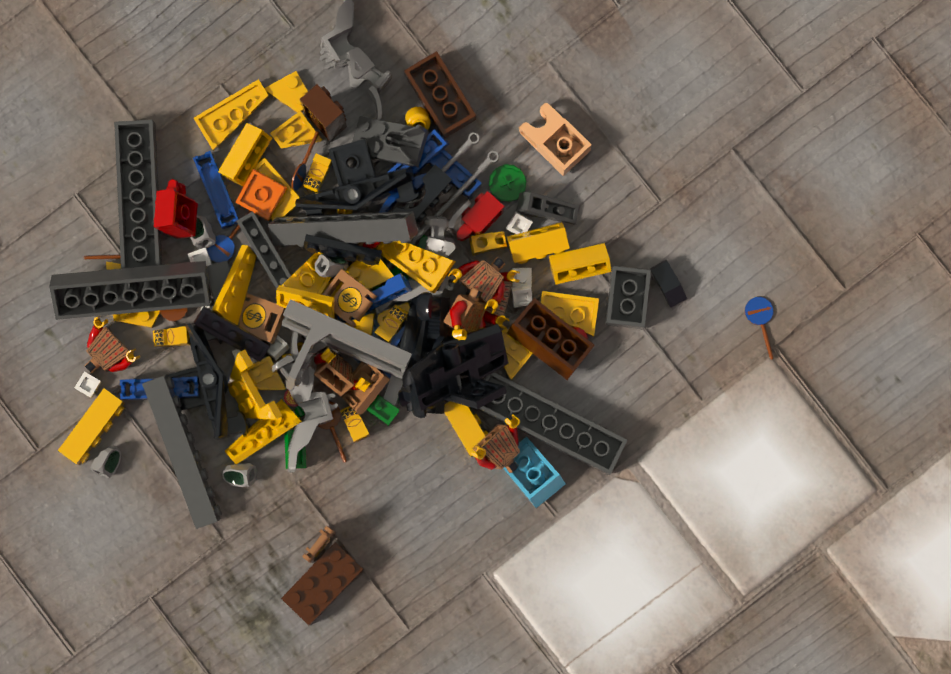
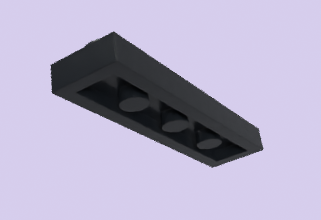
[303,234,382,265]
[194,306,270,362]

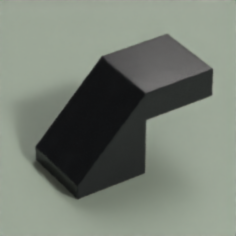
[650,260,687,308]

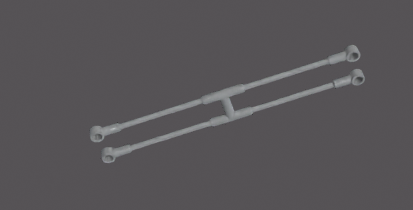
[347,132,499,269]

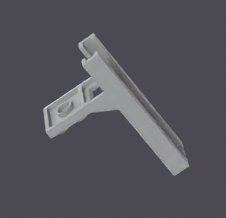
[282,299,412,391]

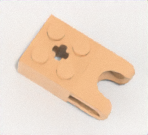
[518,103,592,176]

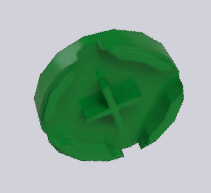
[489,164,527,203]

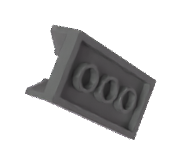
[352,116,429,168]

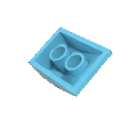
[503,437,566,508]

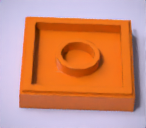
[236,169,287,221]

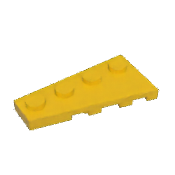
[194,79,269,151]
[376,241,456,294]
[321,258,394,297]

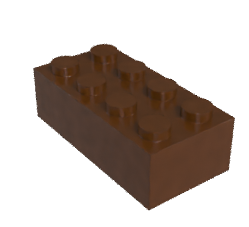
[404,51,476,139]
[300,84,347,142]
[507,298,595,380]
[281,542,364,626]

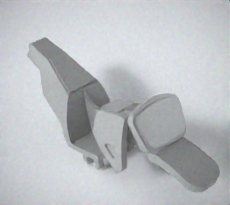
[319,0,392,120]
[376,200,471,313]
[272,331,338,473]

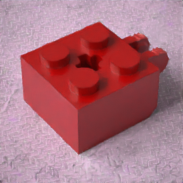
[154,179,198,239]
[456,191,505,241]

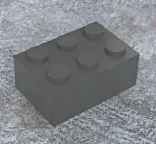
[605,266,651,330]

